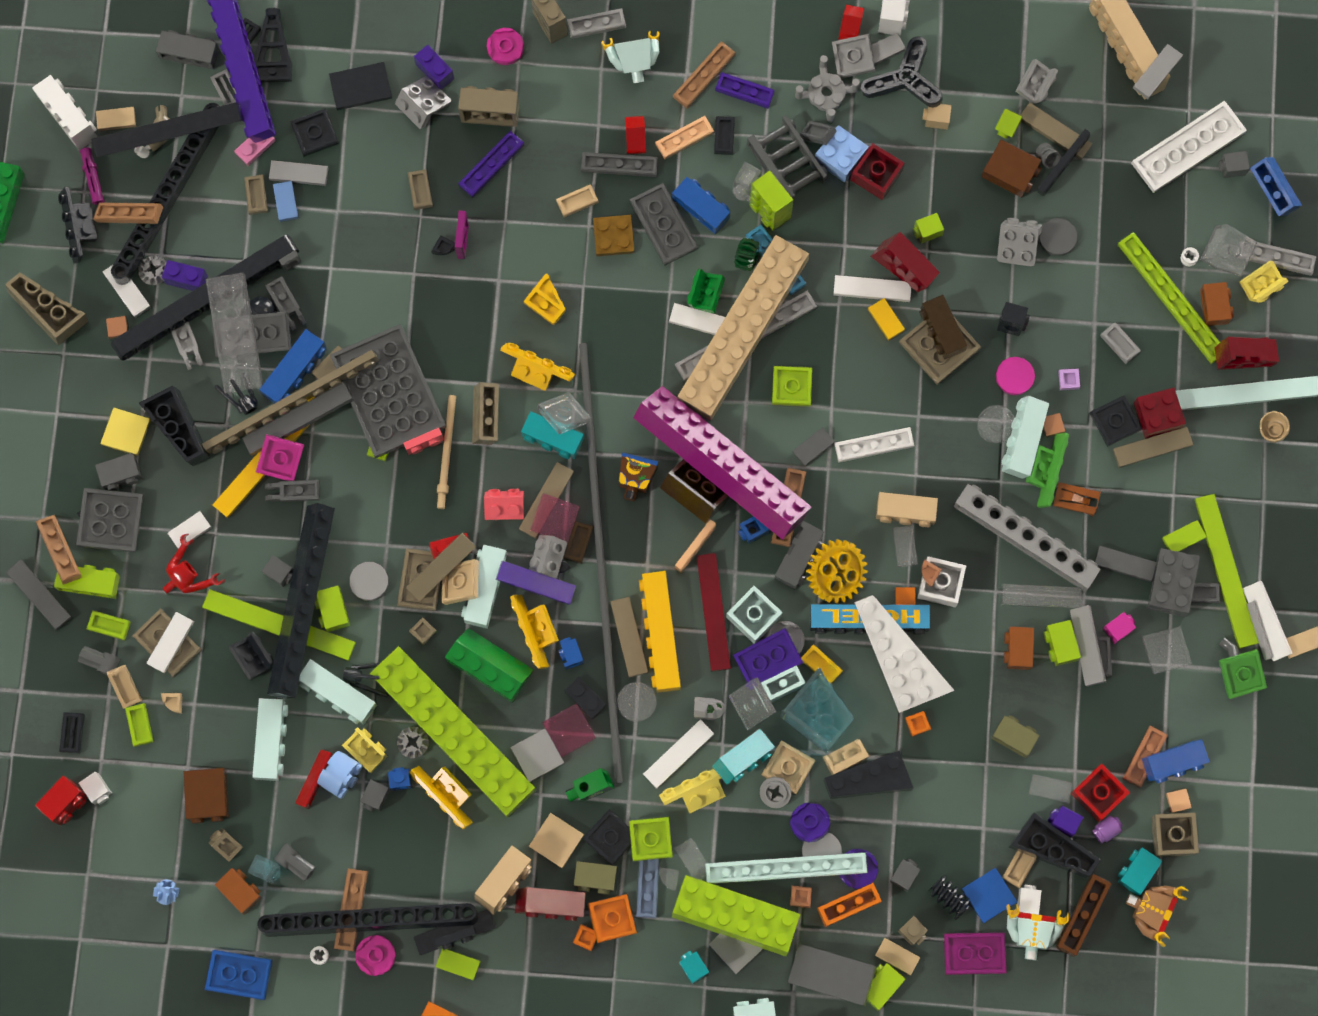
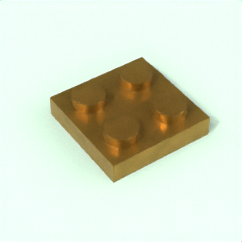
[593,215,634,256]

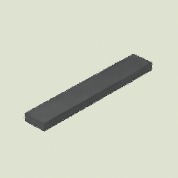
[242,382,353,456]

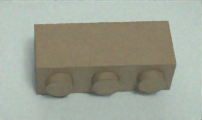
[472,382,499,445]

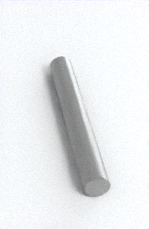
[1247,602,1272,660]

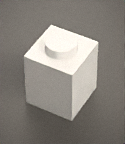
[79,772,112,805]
[1017,885,1041,915]

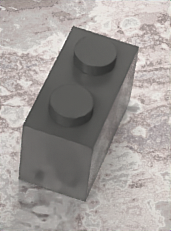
[95,453,143,491]

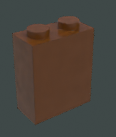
[981,139,1042,198]
[183,768,229,824]

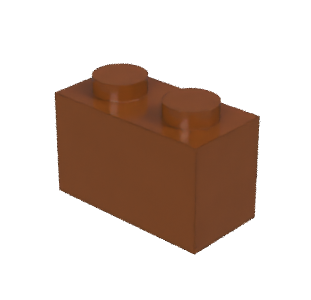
[1200,282,1234,326]
[1004,627,1034,670]
[215,868,262,915]

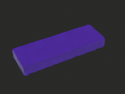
[715,72,775,109]

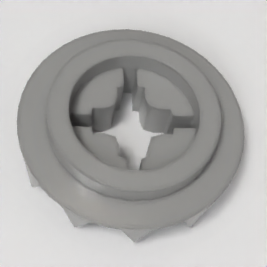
[138,255,167,285]
[397,727,429,758]
[760,776,792,808]

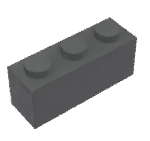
[156,30,219,70]

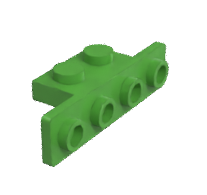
[1026,432,1069,508]

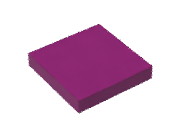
[455,211,469,259]

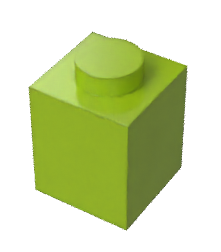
[995,108,1023,139]
[913,213,944,244]

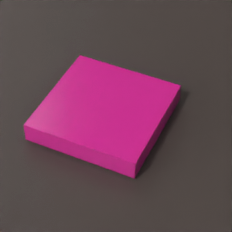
[256,434,304,481]

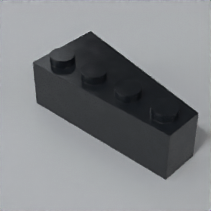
[139,385,210,466]
[823,751,914,799]
[1009,813,1100,878]

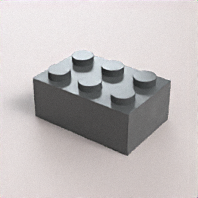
[1147,548,1200,617]

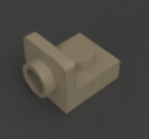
[209,828,243,862]

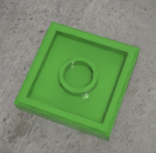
[1219,650,1267,699]

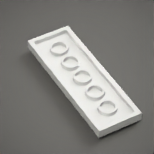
[1131,101,1247,193]

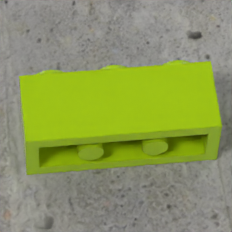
[54,565,120,599]

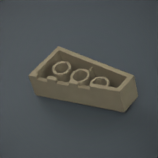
[5,273,88,346]

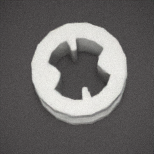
[1180,247,1199,267]
[310,946,329,965]

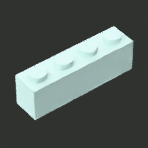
[1002,396,1049,478]
[461,545,507,629]
[299,659,377,725]
[253,698,288,781]

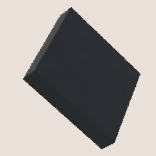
[290,108,339,157]
[1089,395,1142,447]
[582,809,631,866]

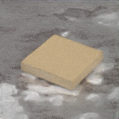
[442,559,479,605]
[762,740,816,795]
[529,813,584,868]

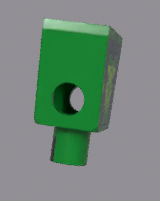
[566,768,615,802]

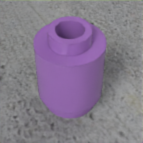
[1092,815,1123,844]

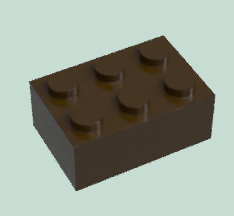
[660,459,729,524]

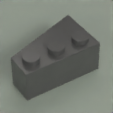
[774,521,824,590]

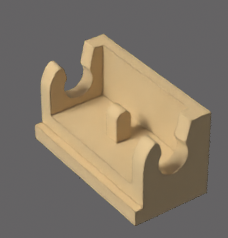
[823,739,869,775]

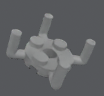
[795,55,860,123]

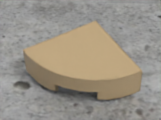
[161,693,182,714]

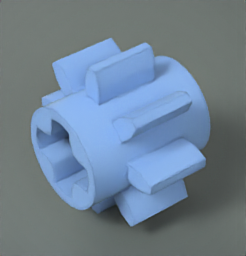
[153,879,179,905]

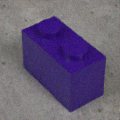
[414,44,454,90]
[162,260,208,291]
[1047,806,1083,838]

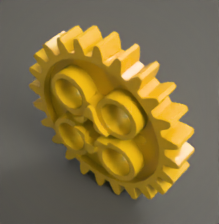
[806,539,868,603]

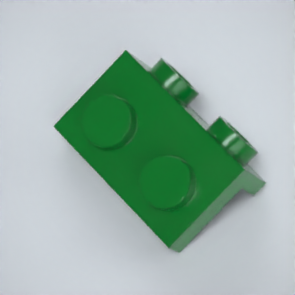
[687,269,725,313]

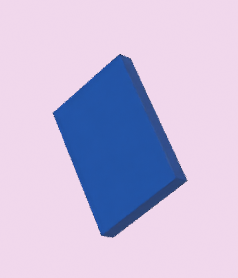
[205,950,273,1000]

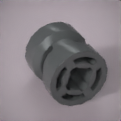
[1035,143,1061,169]

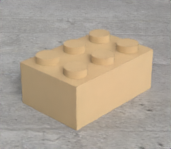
[475,846,532,915]

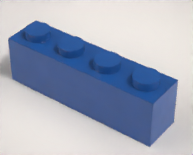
[259,329,326,403]

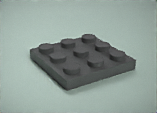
[76,488,143,553]

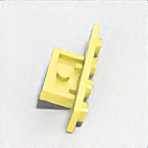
[659,769,726,813]

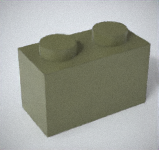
[991,715,1040,759]
[574,861,617,895]

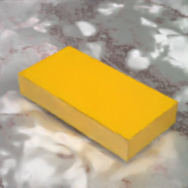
[868,298,905,341]
[801,644,843,686]

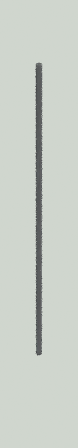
[579,343,623,784]

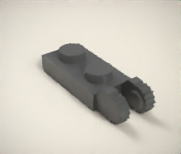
[265,276,307,331]
[265,480,320,502]

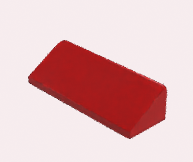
[296,750,333,809]

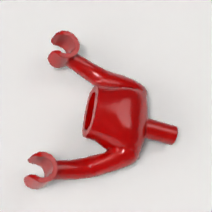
[163,534,225,594]

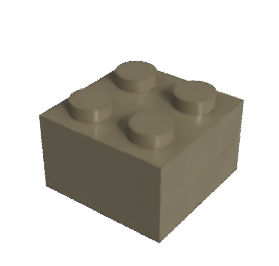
[1151,813,1199,857]

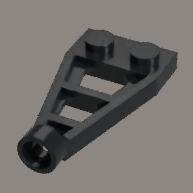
[254,8,292,83]

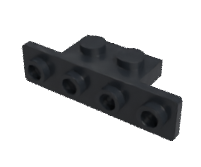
[58,187,98,264]
[414,910,495,955]

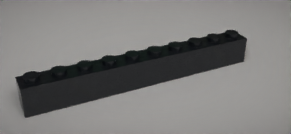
[267,503,335,699]

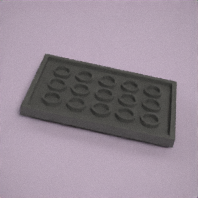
[330,324,446,458]

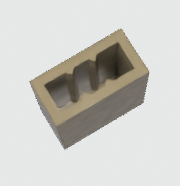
[531,0,567,44]

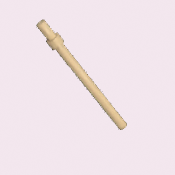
[437,395,456,509]

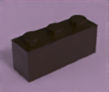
[919,295,967,360]

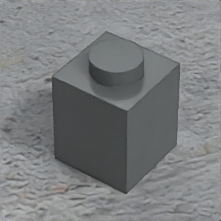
[1219,151,1250,178]
[262,555,293,587]
[360,779,390,813]
[890,859,920,892]

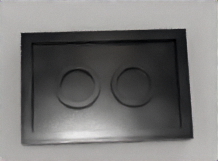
[329,62,392,111]

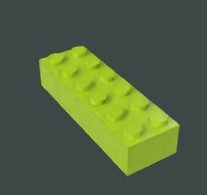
[672,875,800,956]

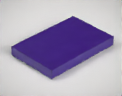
[733,628,804,690]

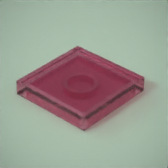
[530,493,580,543]
[542,703,596,758]

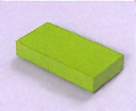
[1162,520,1207,552]
[87,611,131,641]
[125,703,154,747]
[436,949,481,981]

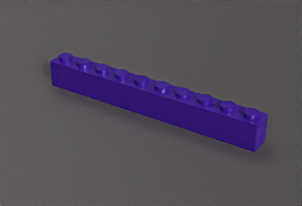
[207,0,276,143]

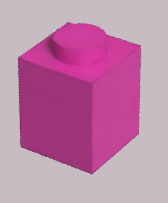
[1103,612,1136,644]

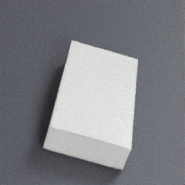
[168,511,212,549]

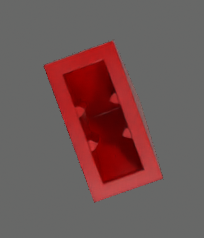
[838,4,865,40]
[625,116,646,154]

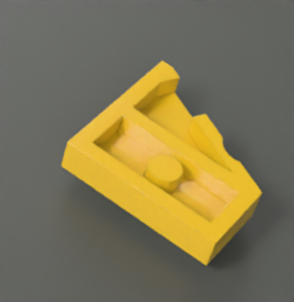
[523,273,566,325]

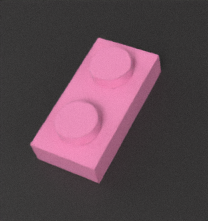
[234,137,275,166]

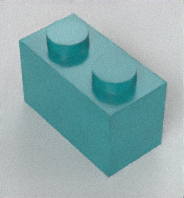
[1118,847,1162,896]
[679,950,709,985]

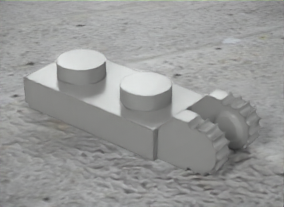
[171,322,203,370]

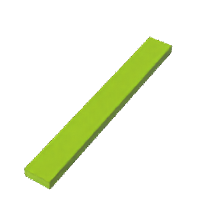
[1117,232,1220,364]
[1195,494,1259,649]
[202,589,356,661]

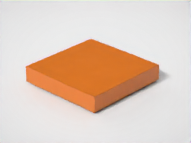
[588,894,637,943]

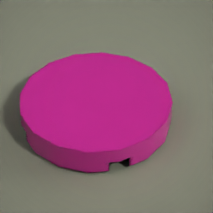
[487,28,524,65]
[996,357,1035,396]
[355,935,396,976]

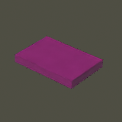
[944,933,1007,975]

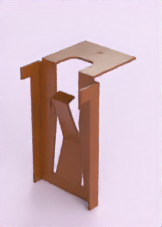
[1053,482,1101,516]

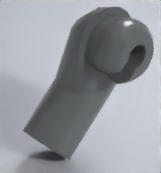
[1219,637,1240,657]

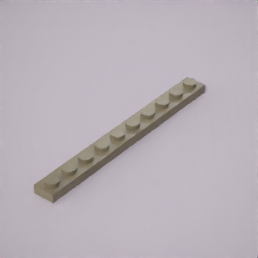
[202,350,379,454]

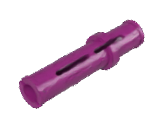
[80,147,105,205]

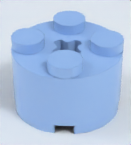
[317,751,363,799]

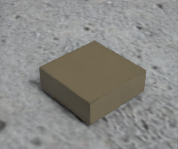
[409,617,437,645]

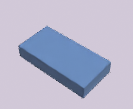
[273,181,299,222]

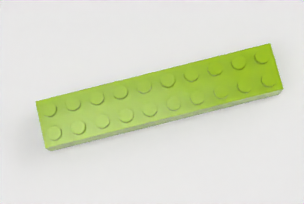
[370,646,536,818]

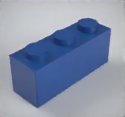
[1250,157,1302,216]
[672,177,730,234]
[1141,739,1210,783]

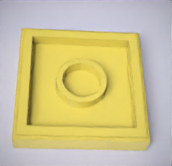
[101,408,151,456]

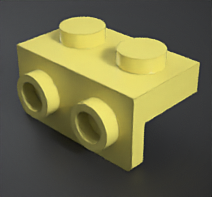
[1239,261,1288,303]
[342,727,388,773]

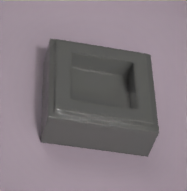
[279,250,301,271]

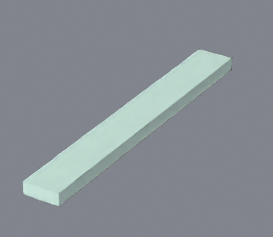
[1176,376,1318,410]
[705,853,867,884]

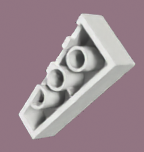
[32,75,97,151]

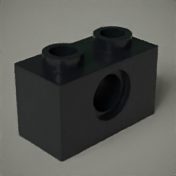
[997,302,1030,336]

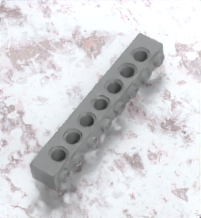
[954,484,1101,592]

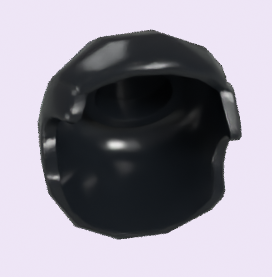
[246,296,277,315]

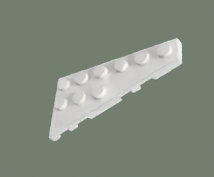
[854,595,954,713]

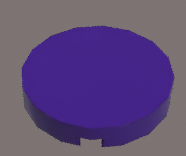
[790,803,830,842]
[839,849,878,889]

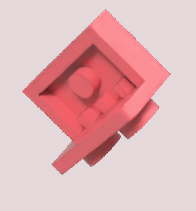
[403,428,444,455]
[484,489,524,520]

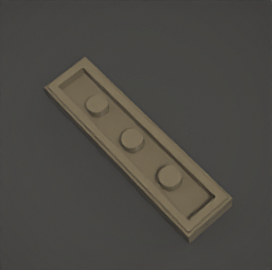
[1020,102,1092,160]
[1113,427,1193,468]
[519,462,574,539]
[406,532,476,601]
[610,597,648,678]

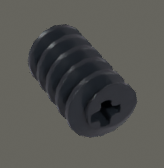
[928,875,970,920]

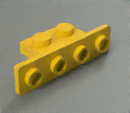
[500,343,575,391]
[510,595,559,669]
[409,766,473,829]

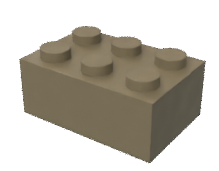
[458,86,520,127]

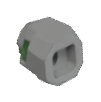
[694,697,726,720]

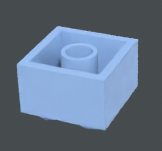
[815,125,869,183]

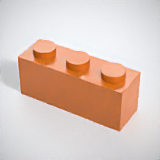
[817,883,882,928]

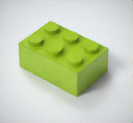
[749,171,793,231]

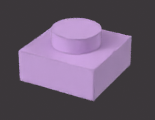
[1058,369,1080,390]

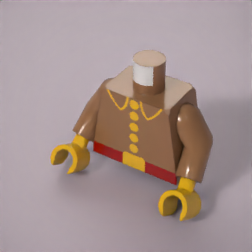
[1126,885,1189,947]

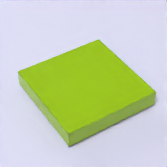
[772,366,812,407]
[629,817,673,861]

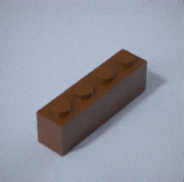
[1055,874,1112,957]

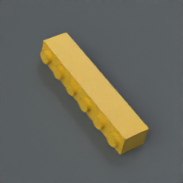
[639,571,681,693]

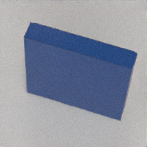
[961,868,1017,923]

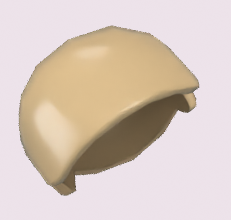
[1260,411,1290,443]

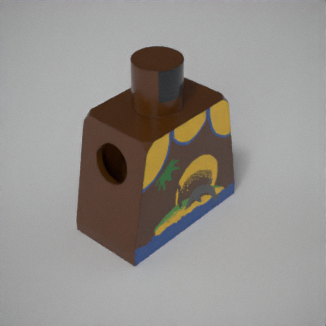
[619,452,658,501]

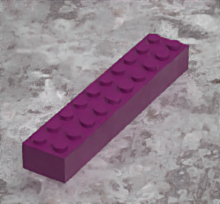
[633,386,811,540]

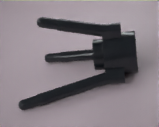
[215,372,258,415]
[343,663,389,697]

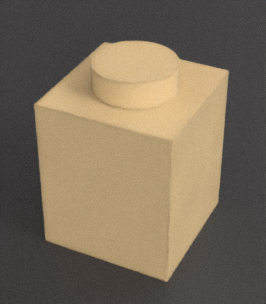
[922,104,951,130]

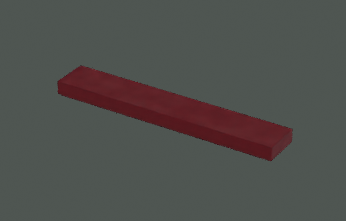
[696,553,731,672]

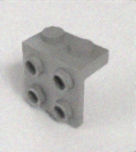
[395,76,451,129]
[997,218,1043,266]

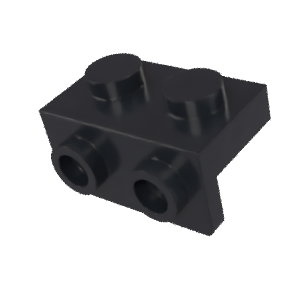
[229,632,273,681]

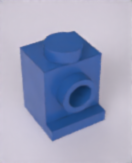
[738,516,770,543]
[558,637,584,670]
[388,767,412,791]

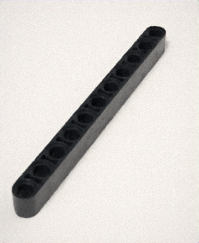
[111,103,219,285]
[111,235,299,361]
[257,903,479,937]

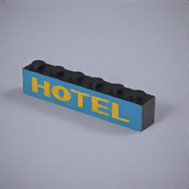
[810,604,930,635]

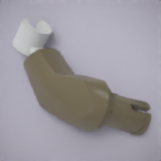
[134,105,170,158]

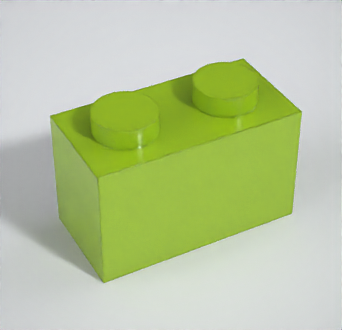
[315,585,350,632]
[1043,620,1081,666]
[867,963,905,1011]

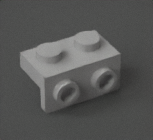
[1016,59,1058,104]
[529,535,567,579]

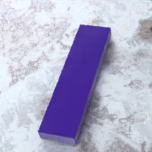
[458,130,524,198]
[495,561,576,605]

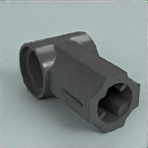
[78,646,121,676]
[274,843,316,881]

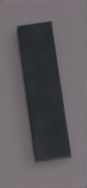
[1037,129,1090,196]

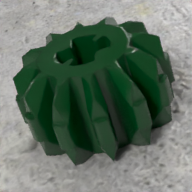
[734,238,760,271]

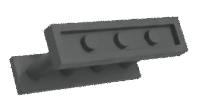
[747,115,828,202]

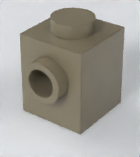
[898,916,928,946]

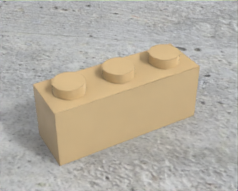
[876,492,938,527]

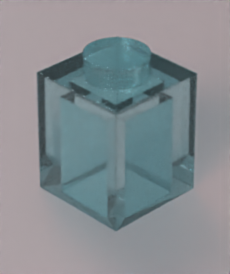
[248,854,281,884]

